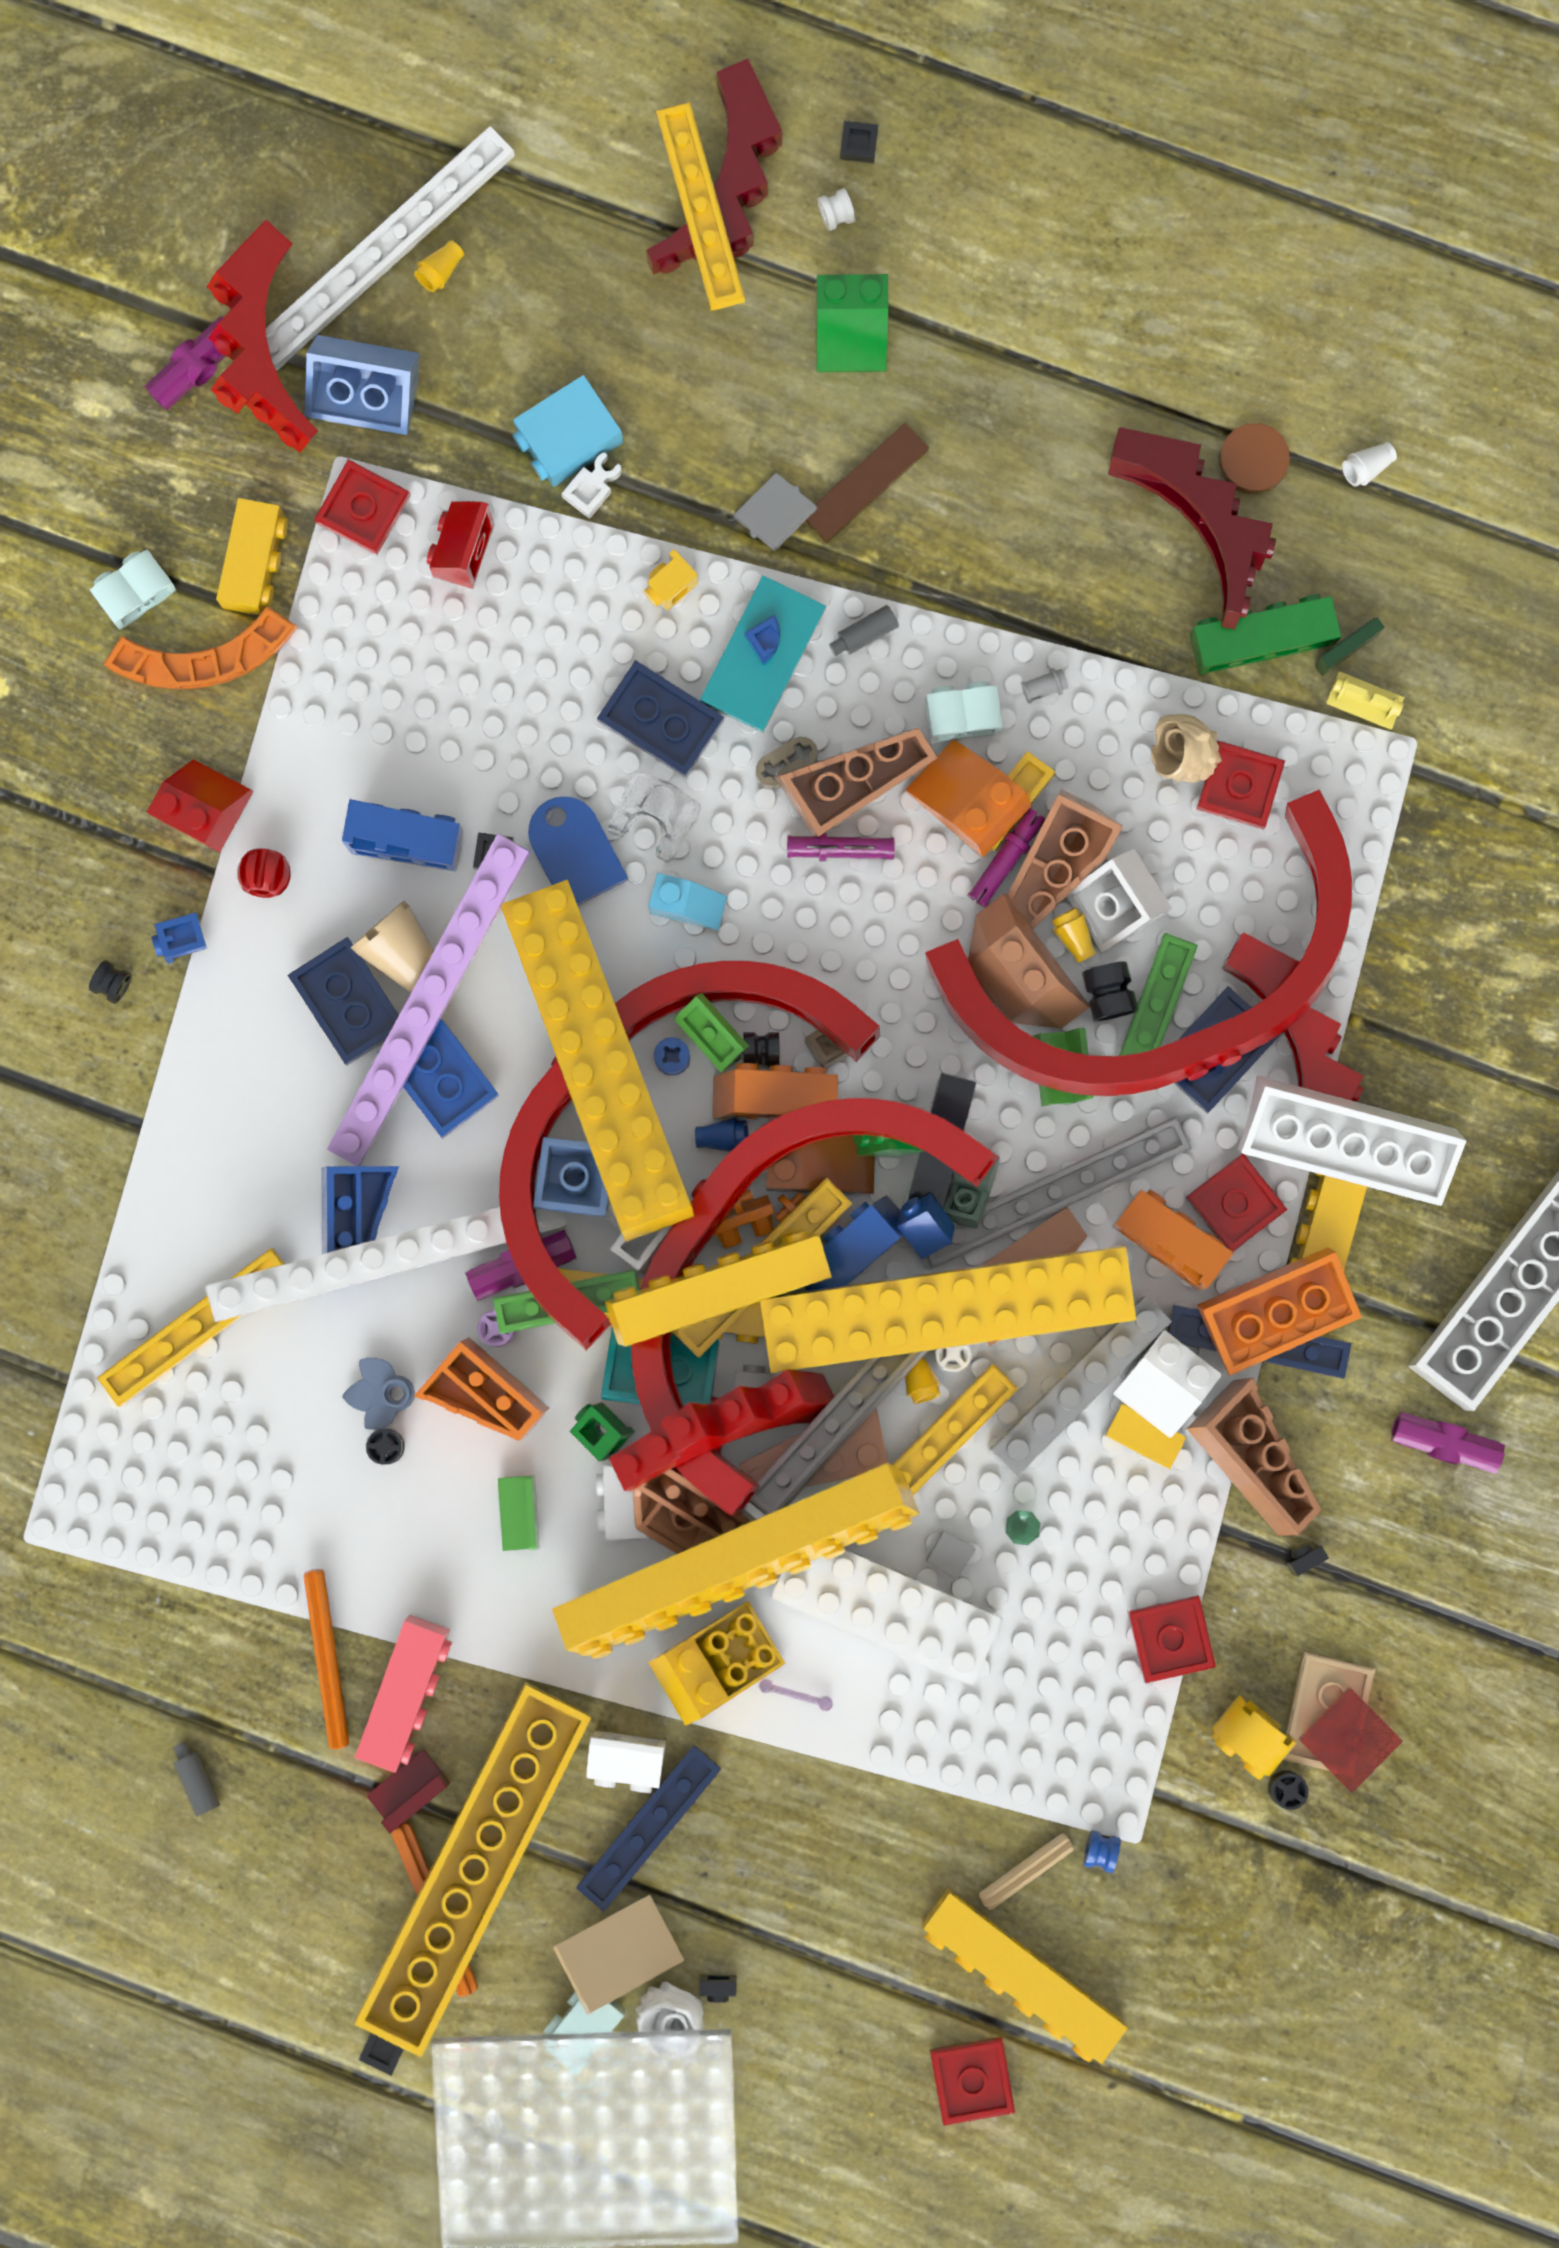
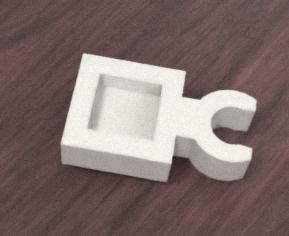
[562,452,622,519]

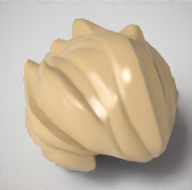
[1151,714,1222,783]

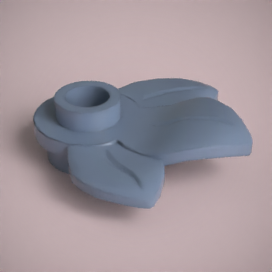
[342,1358,415,1430]

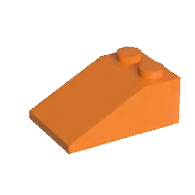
[905,739,1031,858]

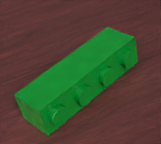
[1189,594,1341,675]

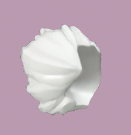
[635,1981,704,2057]

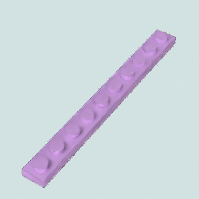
[327,834,531,1166]

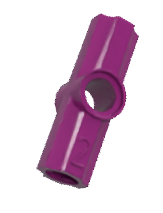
[144,316,226,411]
[465,1229,577,1301]
[1390,1412,1505,1474]

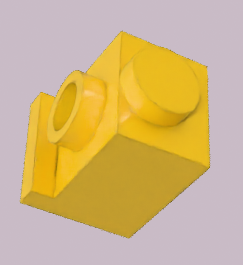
[643,549,699,612]

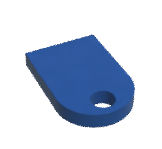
[528,797,629,906]

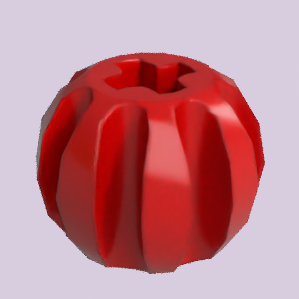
[237,848,291,898]

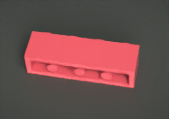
[355,1615,453,1773]

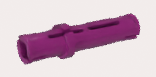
[967,808,1045,908]
[787,833,895,862]

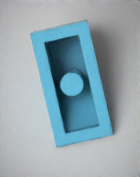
[648,873,727,931]

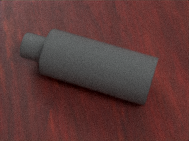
[829,605,899,656]
[173,1742,221,1816]

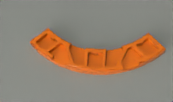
[103,606,298,690]

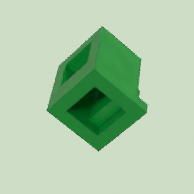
[569,1402,635,1462]

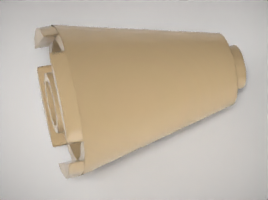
[351,900,434,992]

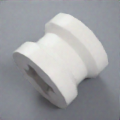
[817,188,856,231]
[934,1345,972,1372]

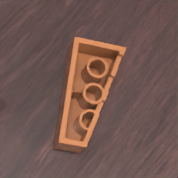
[774,728,937,836]
[1186,1378,1322,1536]
[739,1408,888,1487]

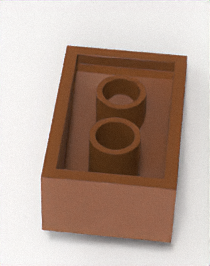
[766,1116,875,1194]

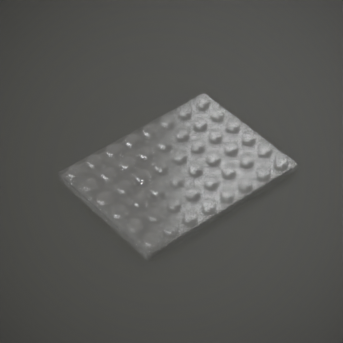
[432,2029,738,2248]

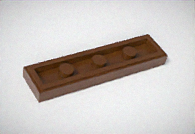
[805,423,929,544]

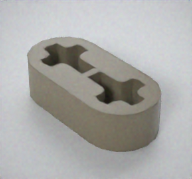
[756,737,818,789]

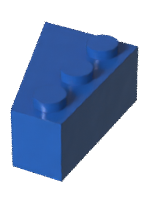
[342,799,463,872]
[321,1166,399,1254]
[804,1195,903,1291]

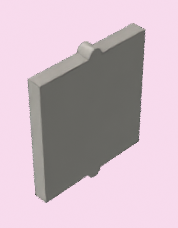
[734,473,817,552]

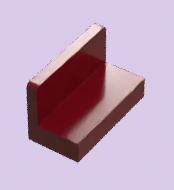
[367,1750,451,1834]

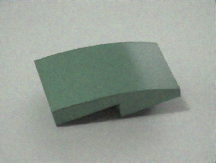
[943,1155,1000,1229]

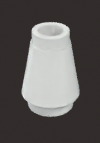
[1342,442,1397,486]

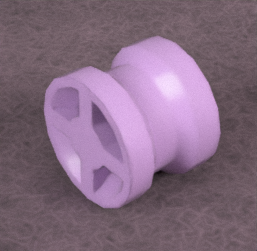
[477,1310,515,1347]

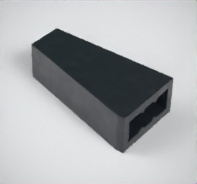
[907,1073,977,1209]

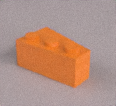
[713,1063,838,1120]
[1112,1189,1234,1291]
[414,1337,550,1441]

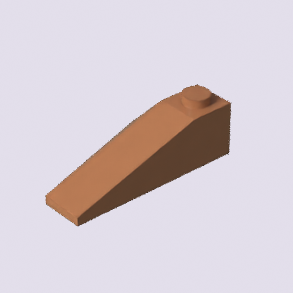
[1007,789,1123,929]
[981,1207,1087,1347]

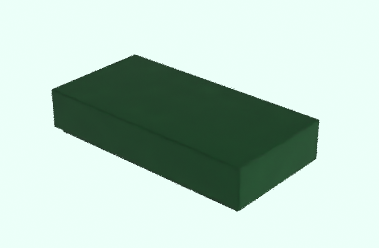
[1315,617,1385,676]

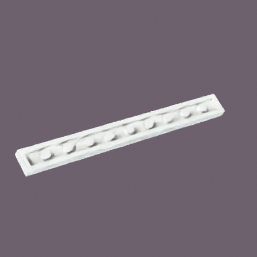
[266,126,515,371]
[205,1207,568,1322]

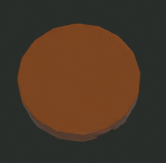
[1219,423,1290,494]

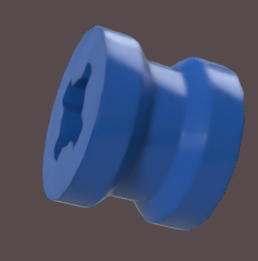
[654,1037,690,1076]
[1083,1830,1121,1874]

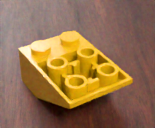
[648,1601,786,1726]

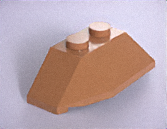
[968,893,1090,1029]
[632,1467,757,1554]

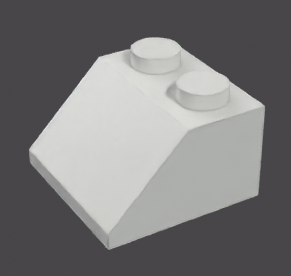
[1067,849,1172,953]
[1113,1330,1222,1438]
[586,1730,666,1793]

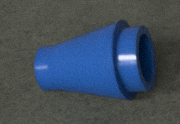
[695,1117,749,1152]

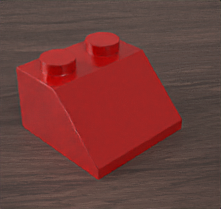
[426,501,495,589]
[146,759,254,853]

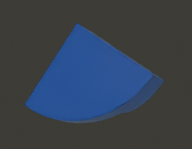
[744,614,780,665]

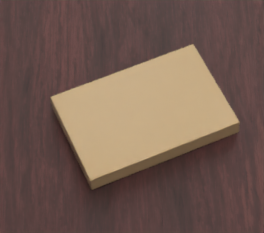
[1283,1651,1376,1776]
[553,1895,685,2015]

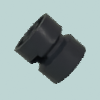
[1082,961,1139,1022]

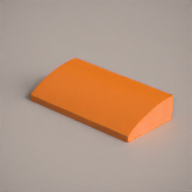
[1197,1247,1362,1375]

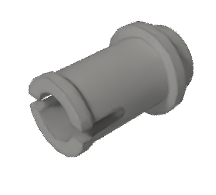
[1021,668,1068,704]

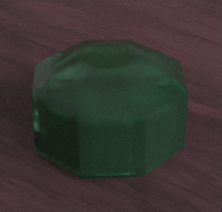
[1004,1510,1040,1545]

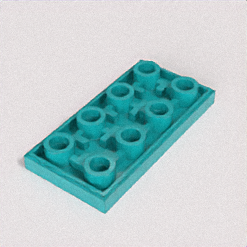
[700,575,826,733]

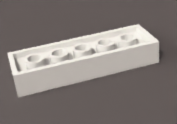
[1238,1075,1467,1206]

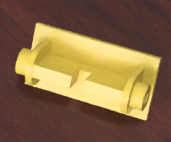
[1326,671,1405,730]

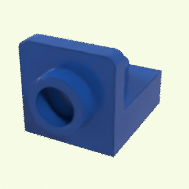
[151,912,207,964]

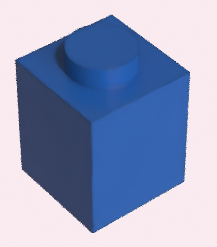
[897,1193,955,1259]

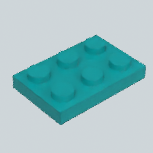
[601,1327,720,1406]

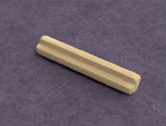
[978,1833,1074,1910]

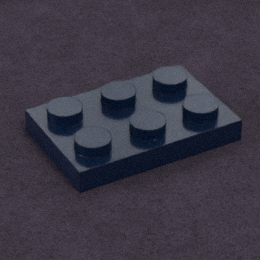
[597,660,725,778]
[287,936,399,1066]
[1174,986,1281,1114]

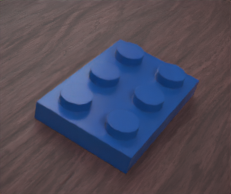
[377,1018,500,1139]

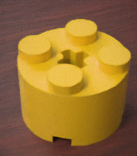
[1212,1694,1297,1780]

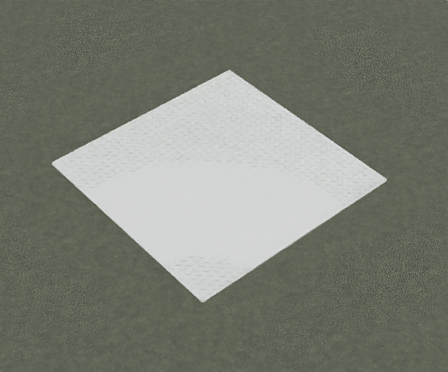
[24,457,1417,1843]

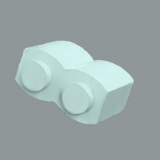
[90,549,176,630]
[925,681,1003,742]

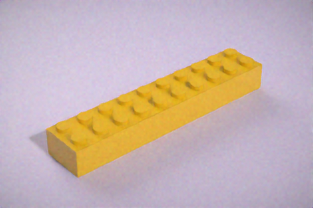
[501,880,694,1242]
[760,1245,1137,1373]
[552,1463,920,1659]
[355,1682,591,2057]

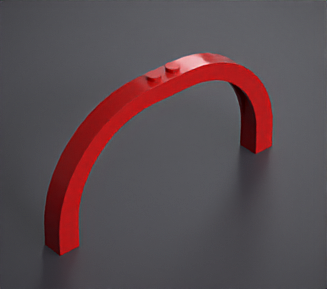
[925,789,1352,1096]
[499,961,881,1351]
[631,1098,999,1516]

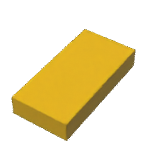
[1104,1404,1186,1469]

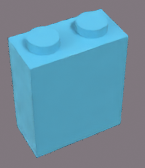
[512,375,623,487]

